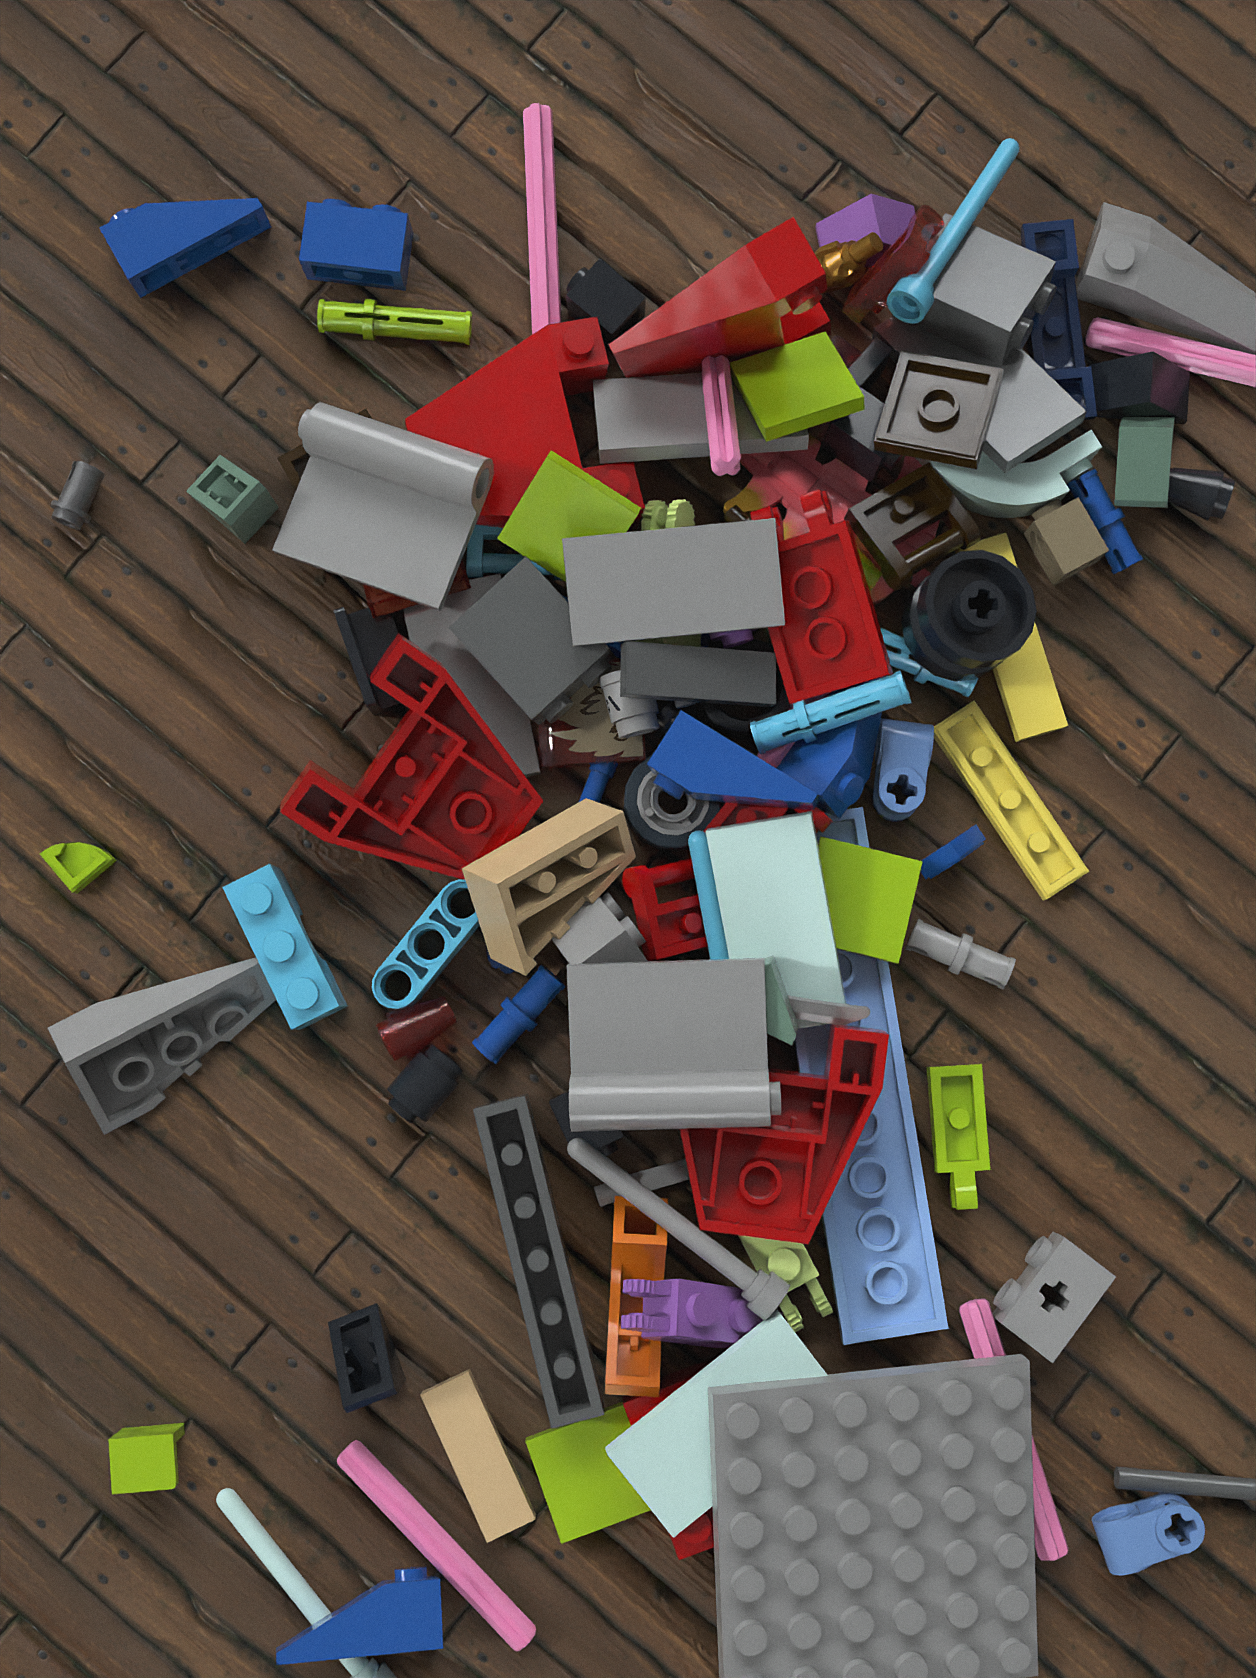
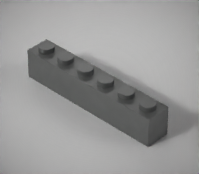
[473,1094,605,1429]

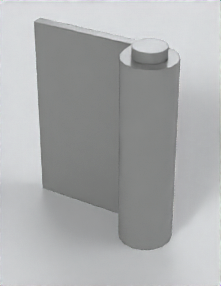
[272,402,494,611]
[567,958,781,1132]

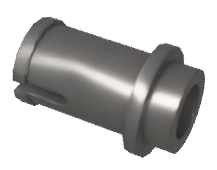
[50,461,105,530]

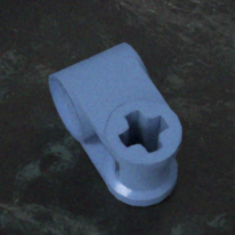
[872,718,934,822]
[1092,1492,1205,1576]

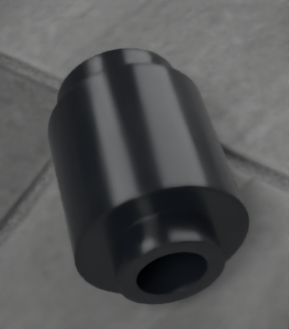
[387,1044,464,1124]

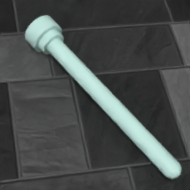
[216,1488,397,1678]

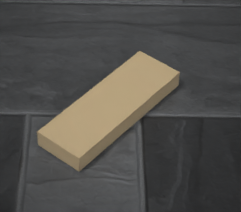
[420,1369,536,1543]

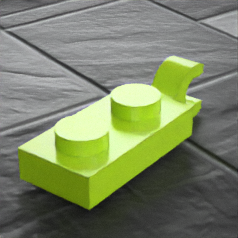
[926,1064,990,1210]

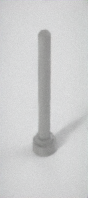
[567,1138,790,1320]

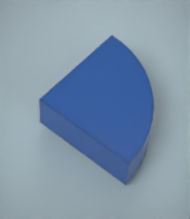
[920,824,986,879]

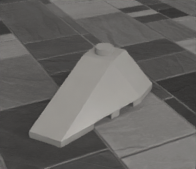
[1076,202,1256,355]
[48,957,276,1135]

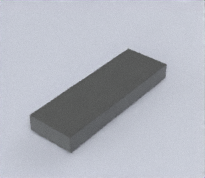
[620,641,776,707]

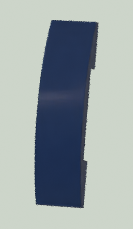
[1021,219,1097,420]

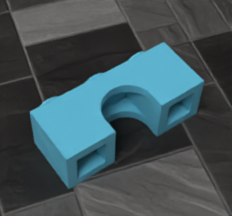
[222,864,348,1030]

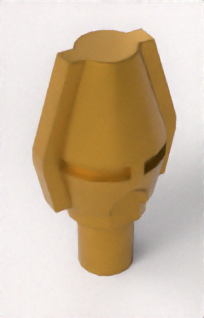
[815,232,883,294]

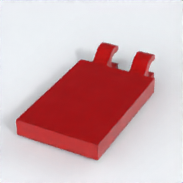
[750,489,893,704]

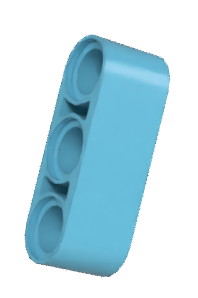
[372,879,480,1009]

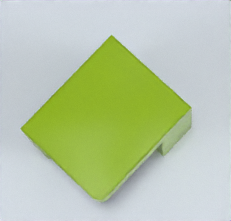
[108,1423,185,1495]

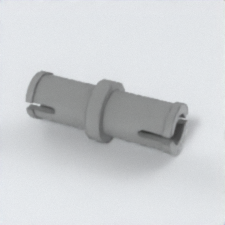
[906,919,1016,989]

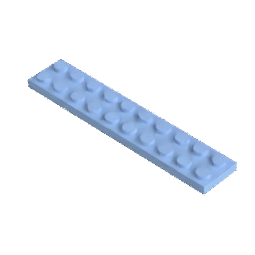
[794,807,949,1345]

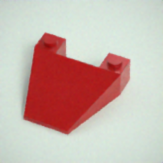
[609,216,832,378]
[405,317,645,532]
[280,633,543,880]
[680,1024,889,1244]

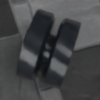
[901,550,1037,682]

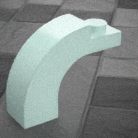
[915,430,1102,518]

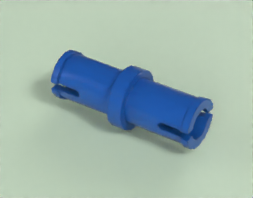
[1067,469,1143,575]
[472,964,566,1064]

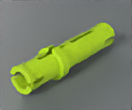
[317,299,472,345]

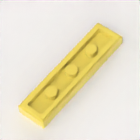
[955,533,1068,742]
[934,700,1089,901]

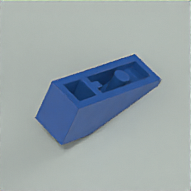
[99,198,272,298]
[776,675,888,819]
[647,710,819,810]
[276,1566,443,1665]

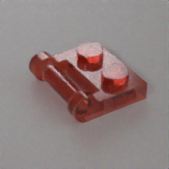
[842,205,945,324]

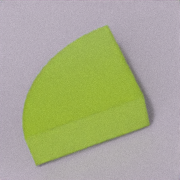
[40,842,117,894]

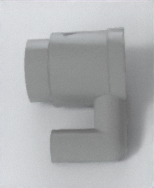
[599,670,696,739]

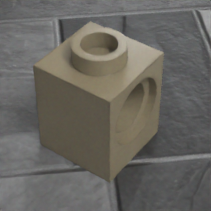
[1023,497,1109,586]

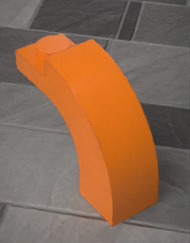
[605,1196,668,1397]

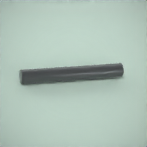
[1114,1466,1256,1501]

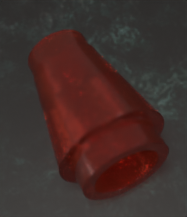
[375,996,457,1062]

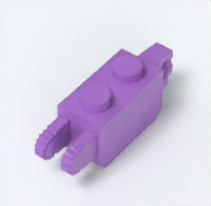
[621,1279,783,1348]

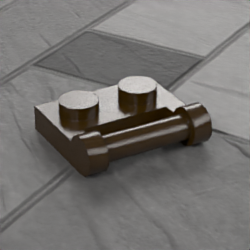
[844,462,981,590]

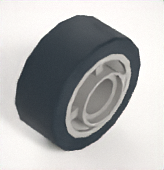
[624,756,722,852]

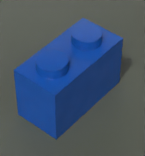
[299,199,413,291]

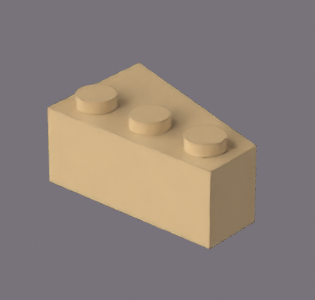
[462,798,636,976]

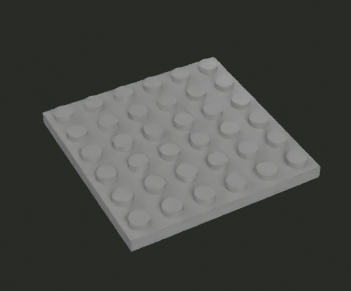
[708,1354,1038,1678]

